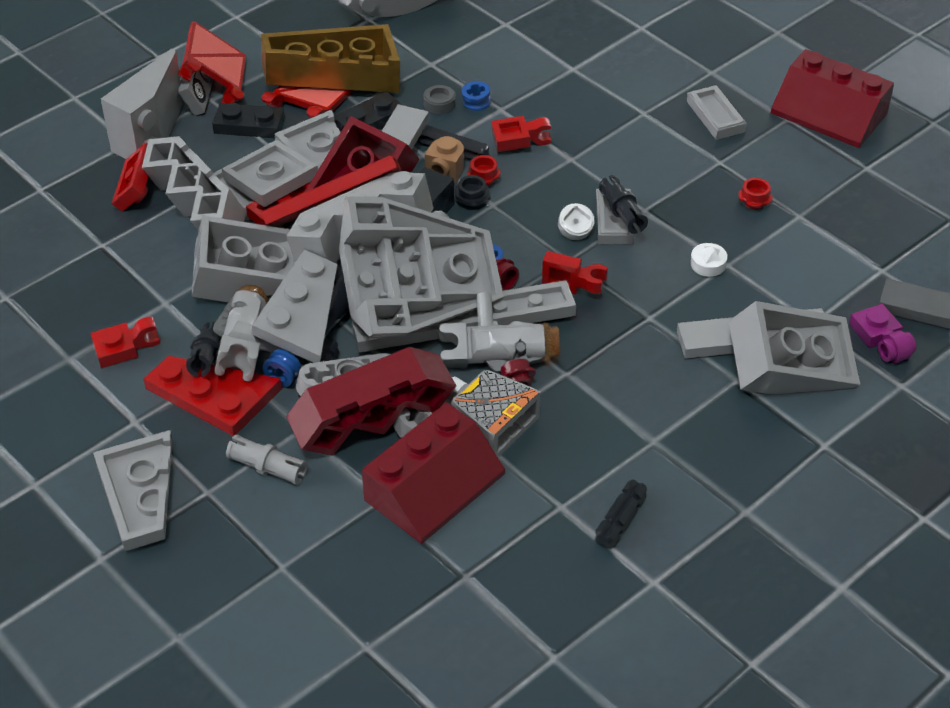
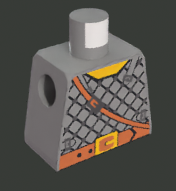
[447,370,540,458]

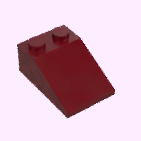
[304,116,419,193]

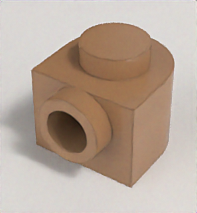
[425,136,464,183]

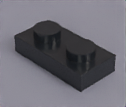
[334,91,402,133]
[212,103,285,139]

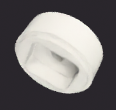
[558,203,594,240]
[690,243,727,277]

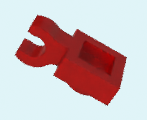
[491,116,552,152]
[542,251,608,295]
[90,316,161,368]

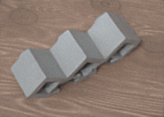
[142,136,246,231]
[287,171,433,263]

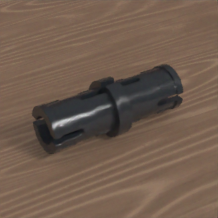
[599,175,648,234]
[186,322,222,377]

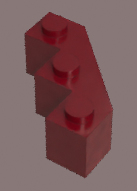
[286,347,457,456]

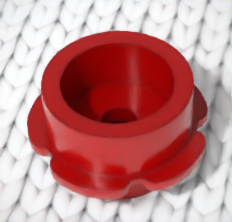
[467,155,501,186]
[738,178,773,209]

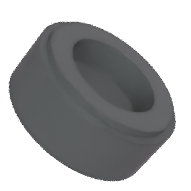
[423,85,456,114]

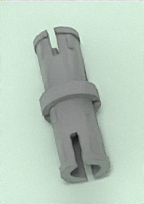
[226,435,308,485]

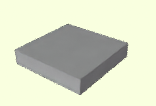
[222,140,318,207]

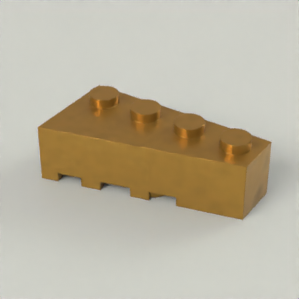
[261,24,400,93]

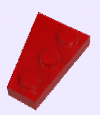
[143,356,282,436]

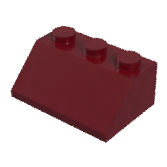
[770,49,894,148]
[362,402,505,544]

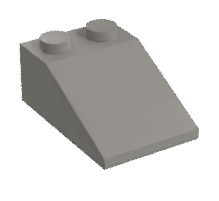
[101,49,184,159]
[192,215,295,302]
[729,301,860,394]

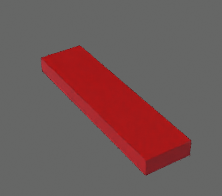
[261,155,402,227]

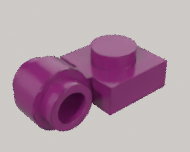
[849,304,916,363]

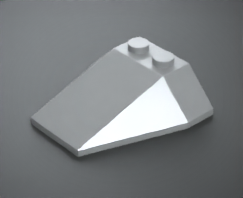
[339,196,504,337]

